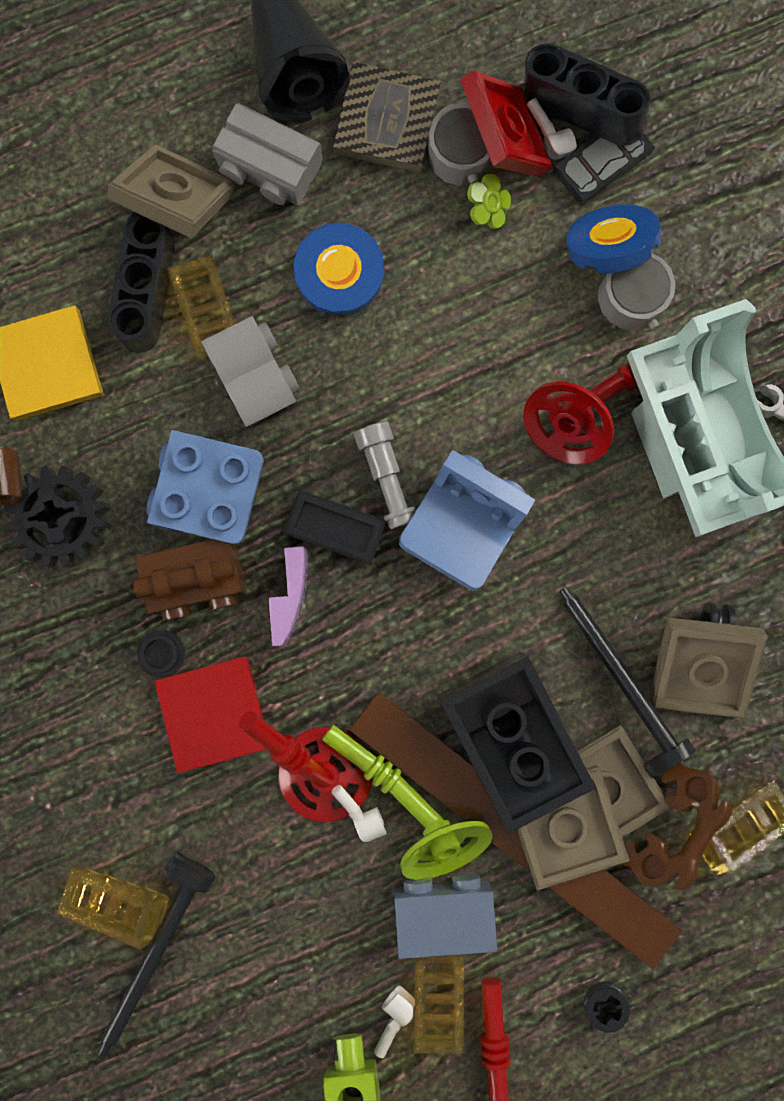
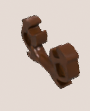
[622,763,733,890]

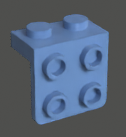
[147,430,264,544]
[399,450,535,591]

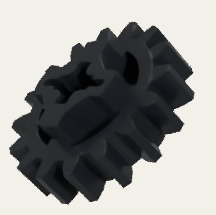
[4,465,111,568]

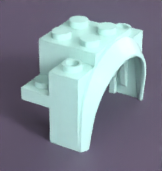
[627,299,784,537]

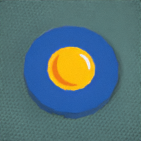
[566,204,662,274]
[293,223,384,316]

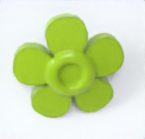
[467,174,511,229]

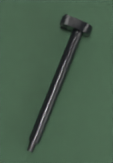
[559,586,696,778]
[98,852,216,1057]

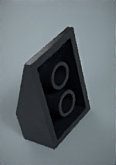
[437,652,596,834]

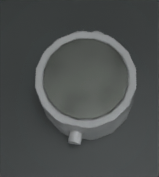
[427,102,492,186]
[598,253,675,330]

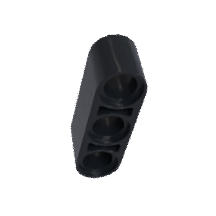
[524,43,651,146]
[108,212,175,353]

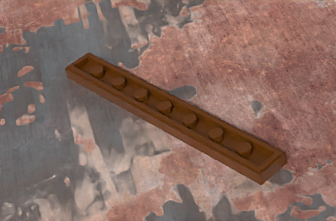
[350,692,682,970]

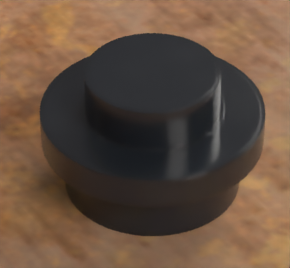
[137,630,185,677]

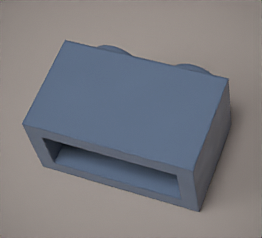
[394,874,497,959]

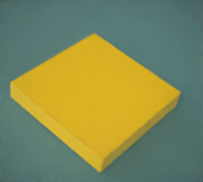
[0,305,104,422]

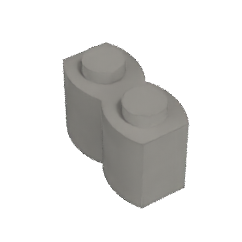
[201,316,300,427]

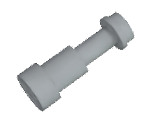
[353,422,416,530]

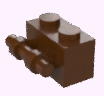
[133,539,248,621]

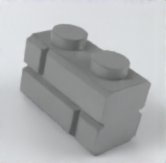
[212,103,323,206]

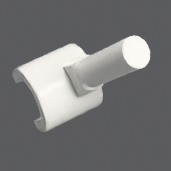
[526,98,577,160]
[757,384,784,420]
[332,785,387,842]
[374,985,415,1058]

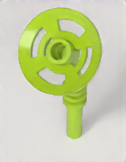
[322,724,493,880]

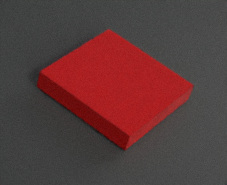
[460,70,552,177]
[154,656,267,773]

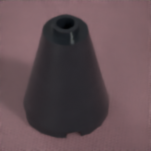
[251,0,350,122]

